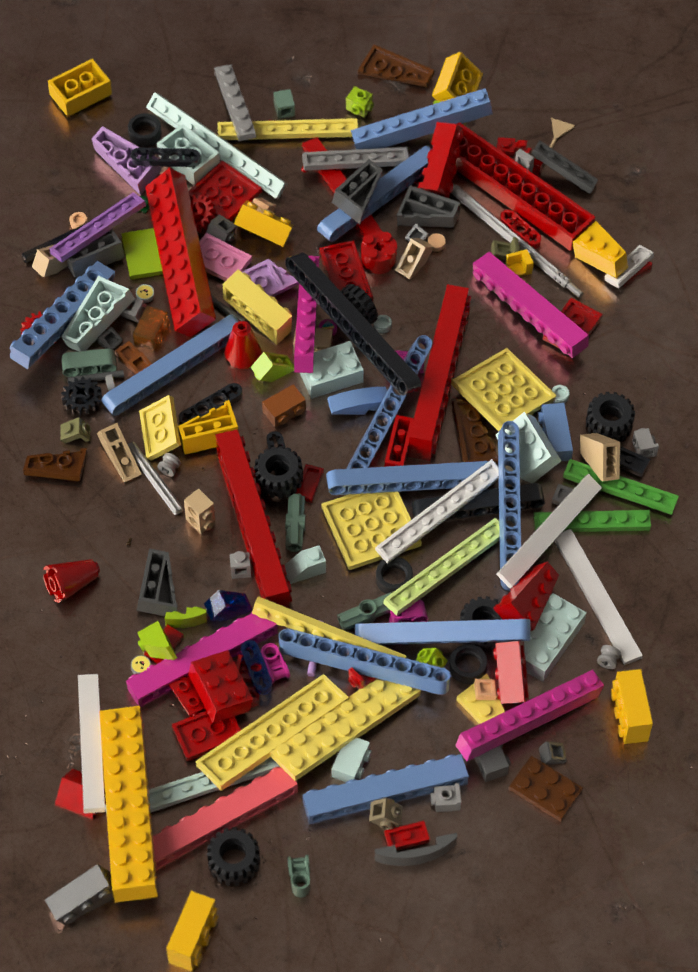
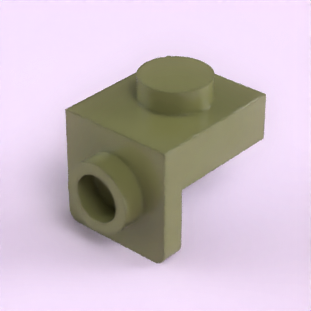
[491,237,520,261]
[61,417,91,443]

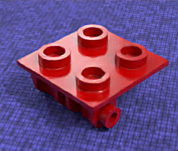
[169,675,205,717]

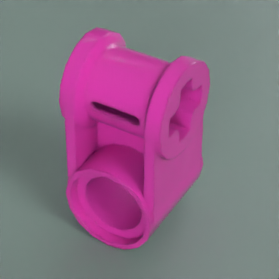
[389,600,429,623]
[261,643,290,684]

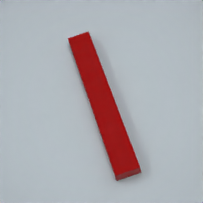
[302,137,383,237]

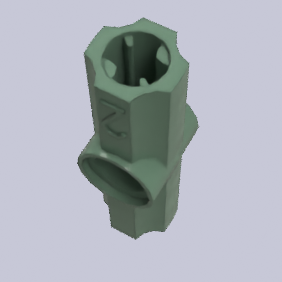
[285,494,305,552]
[337,592,391,631]

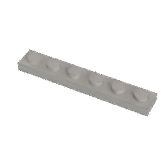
[214,65,256,141]
[302,147,409,171]

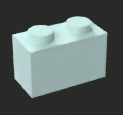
[332,738,372,782]

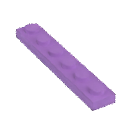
[49,192,146,262]

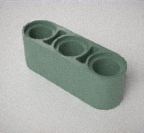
[62,349,117,377]

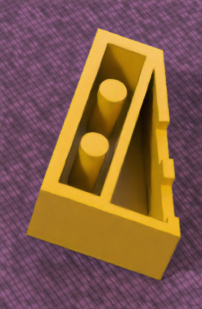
[234,200,294,247]
[573,221,628,278]
[178,400,239,455]

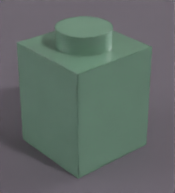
[273,89,295,119]

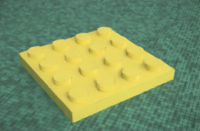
[451,348,557,431]
[321,492,422,570]

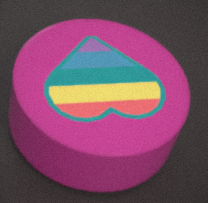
[319,319,337,336]

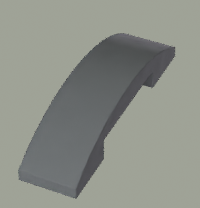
[374,833,457,866]

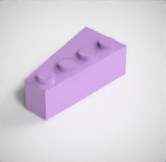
[92,126,161,196]

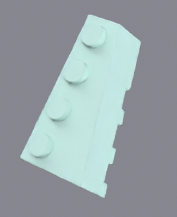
[62,276,135,351]

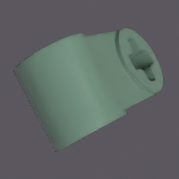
[287,855,310,897]

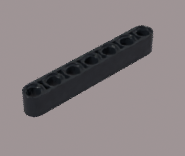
[411,483,545,521]

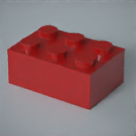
[188,650,253,723]

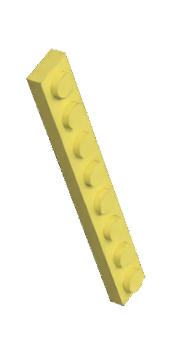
[218,119,358,140]
[252,597,406,658]

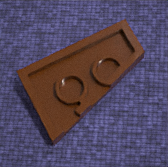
[23,448,87,481]

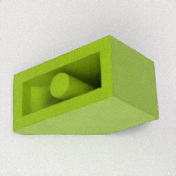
[251,352,294,382]
[137,621,177,660]

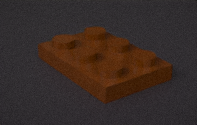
[509,756,583,822]

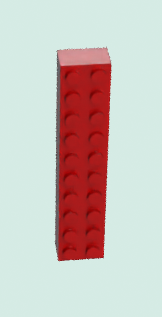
[456,122,595,251]
[145,168,216,338]
[408,284,472,461]
[215,429,292,609]

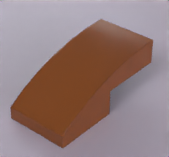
[115,341,152,375]

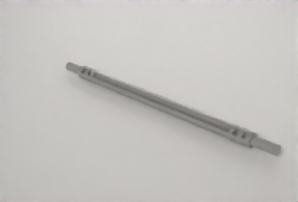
[451,184,584,298]

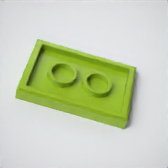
[121,228,163,280]

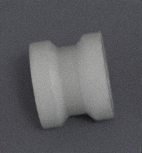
[157,453,181,477]
[597,645,621,669]

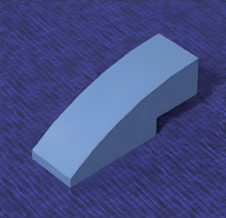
[327,387,389,415]

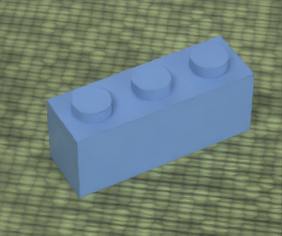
[538,403,573,461]

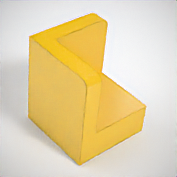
[506,249,533,277]

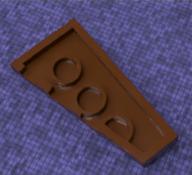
[357,44,434,87]
[452,399,498,465]

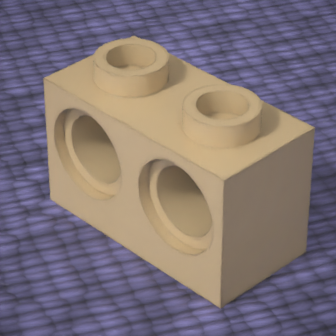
[184,489,216,534]

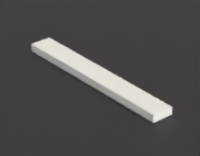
[375,459,499,564]
[496,474,602,588]
[554,529,643,666]
[78,674,105,813]

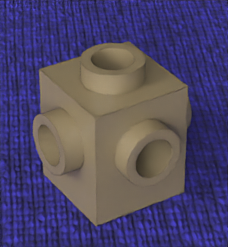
[369,798,403,830]

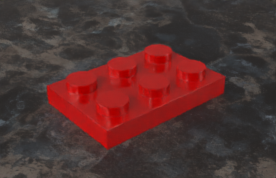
[542,298,603,349]
[171,711,241,762]

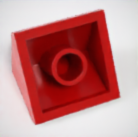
[55,769,105,820]

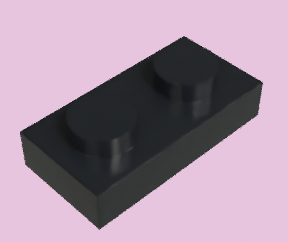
[620,446,650,477]

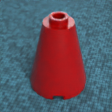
[225,321,262,369]
[43,559,100,603]

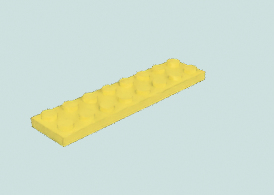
[196,674,349,791]
[270,679,421,781]

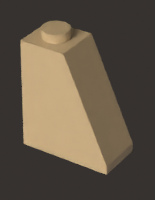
[580,433,620,481]

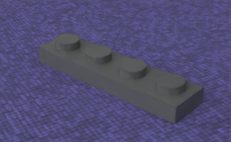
[531,140,598,194]

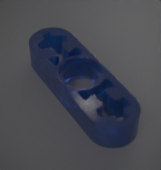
[241,640,272,695]

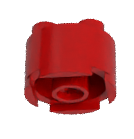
[361,232,397,274]

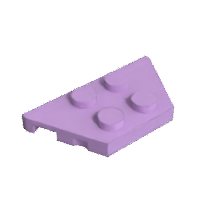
[237,259,299,314]

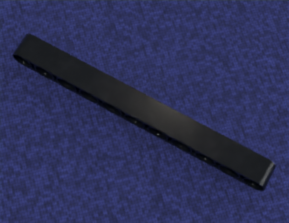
[285,252,421,396]

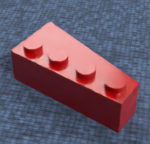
[418,122,463,198]
[493,562,559,631]

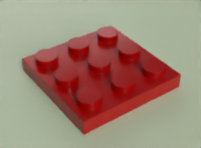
[188,160,262,221]

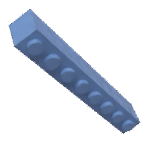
[351,88,493,150]
[303,754,469,825]

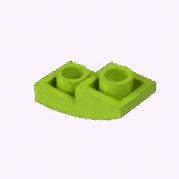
[165,607,207,628]

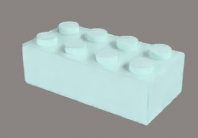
[524,593,586,682]

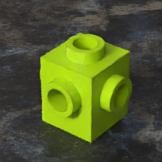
[346,86,374,117]
[415,648,448,668]

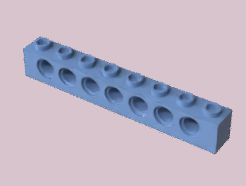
[10,261,115,369]

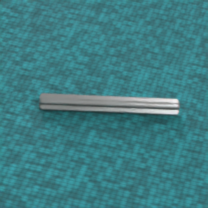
[127,442,183,515]

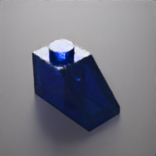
[204,590,253,621]

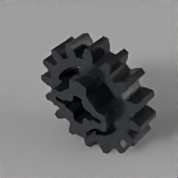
[61,377,102,415]

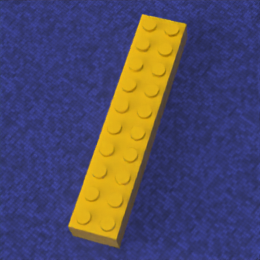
[99,706,158,903]

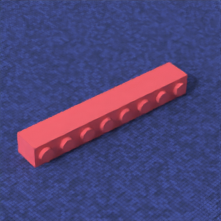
[153,767,298,870]

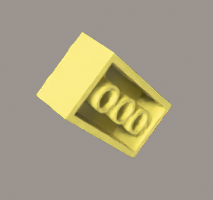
[223,269,292,345]

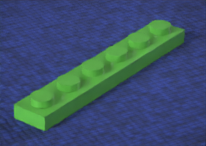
[563,459,679,515]
[534,510,651,532]

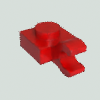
[497,137,527,156]

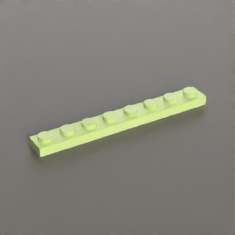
[383,518,500,616]

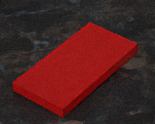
[319,240,374,301]

